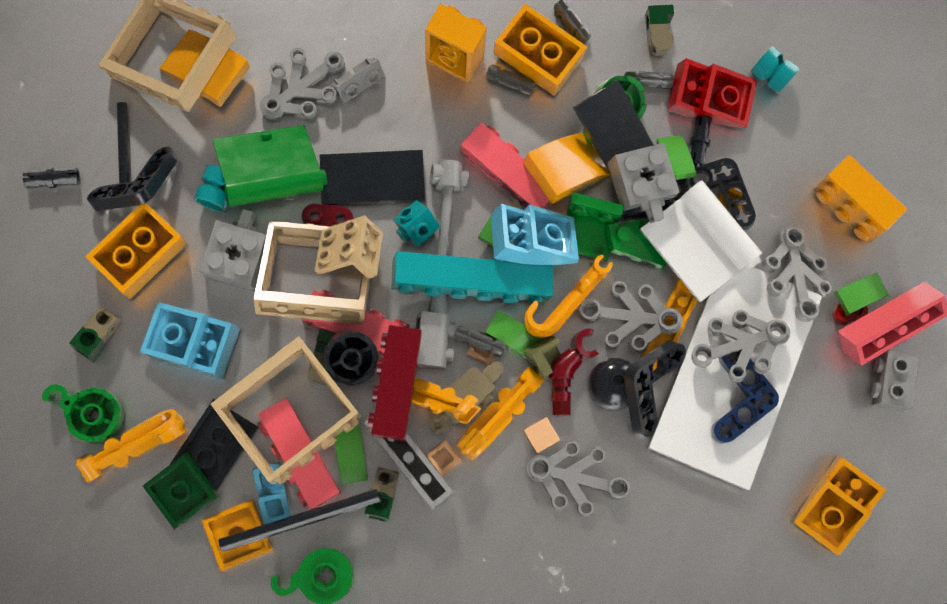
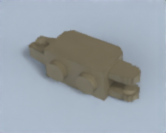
[427,361,504,436]

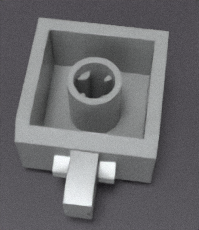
[607,143,680,224]
[199,209,267,291]

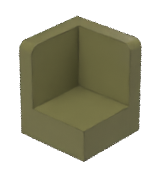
[523,336,561,377]

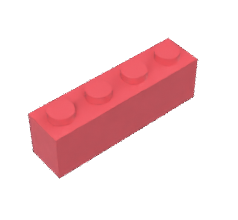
[460,122,551,209]
[837,282,947,366]
[301,290,410,356]
[257,398,341,509]

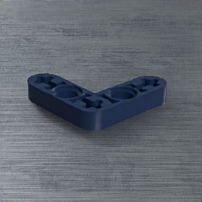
[711,350,779,444]

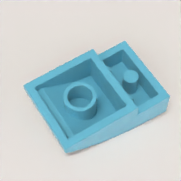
[491,204,579,265]
[140,302,241,378]

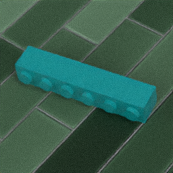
[391,251,553,305]

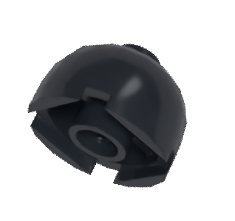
[323,330,379,386]
[587,358,631,411]

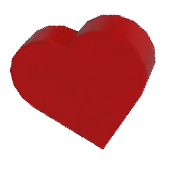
[832,301,868,325]

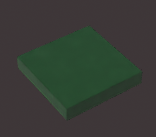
[143,452,219,530]

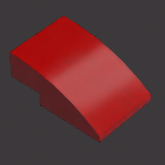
[667,58,758,128]

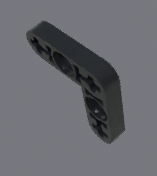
[87,147,178,211]
[672,158,756,230]
[624,341,686,437]

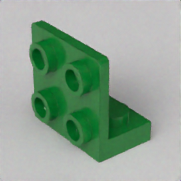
[566,192,624,262]

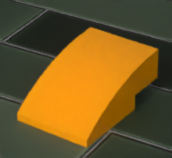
[159,29,250,107]
[523,133,610,204]
[793,455,887,556]

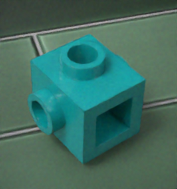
[393,200,441,247]

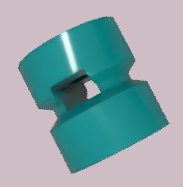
[751,46,800,94]
[194,165,228,212]

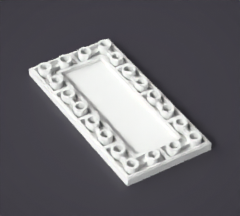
[648,267,822,491]

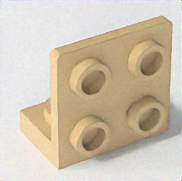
[314,215,383,279]

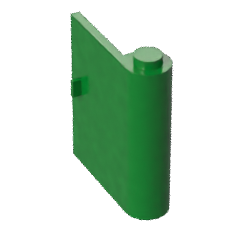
[212,125,327,207]

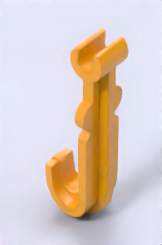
[524,255,613,338]
[456,366,545,460]
[380,375,481,424]
[75,409,187,482]

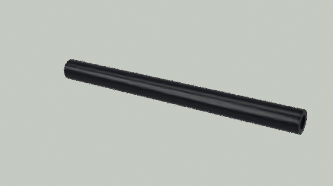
[219,489,381,552]

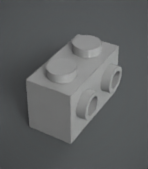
[870,350,920,412]

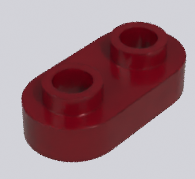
[301,203,354,227]

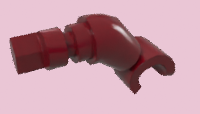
[549,328,599,415]

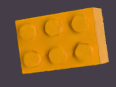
[425,3,487,83]
[493,4,587,96]
[813,154,907,243]
[85,203,187,299]

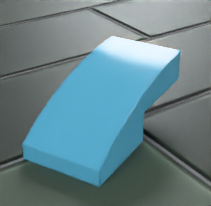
[252,462,291,524]

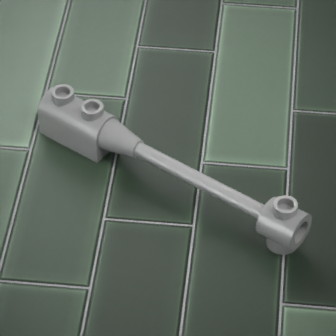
[415,160,469,370]

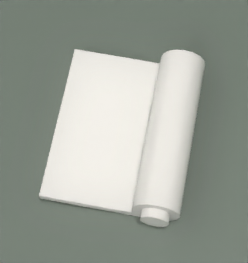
[640,180,762,303]

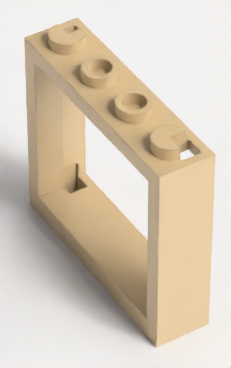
[98,0,237,112]
[254,221,370,324]
[211,336,362,485]

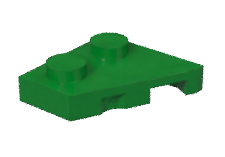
[604,219,666,269]

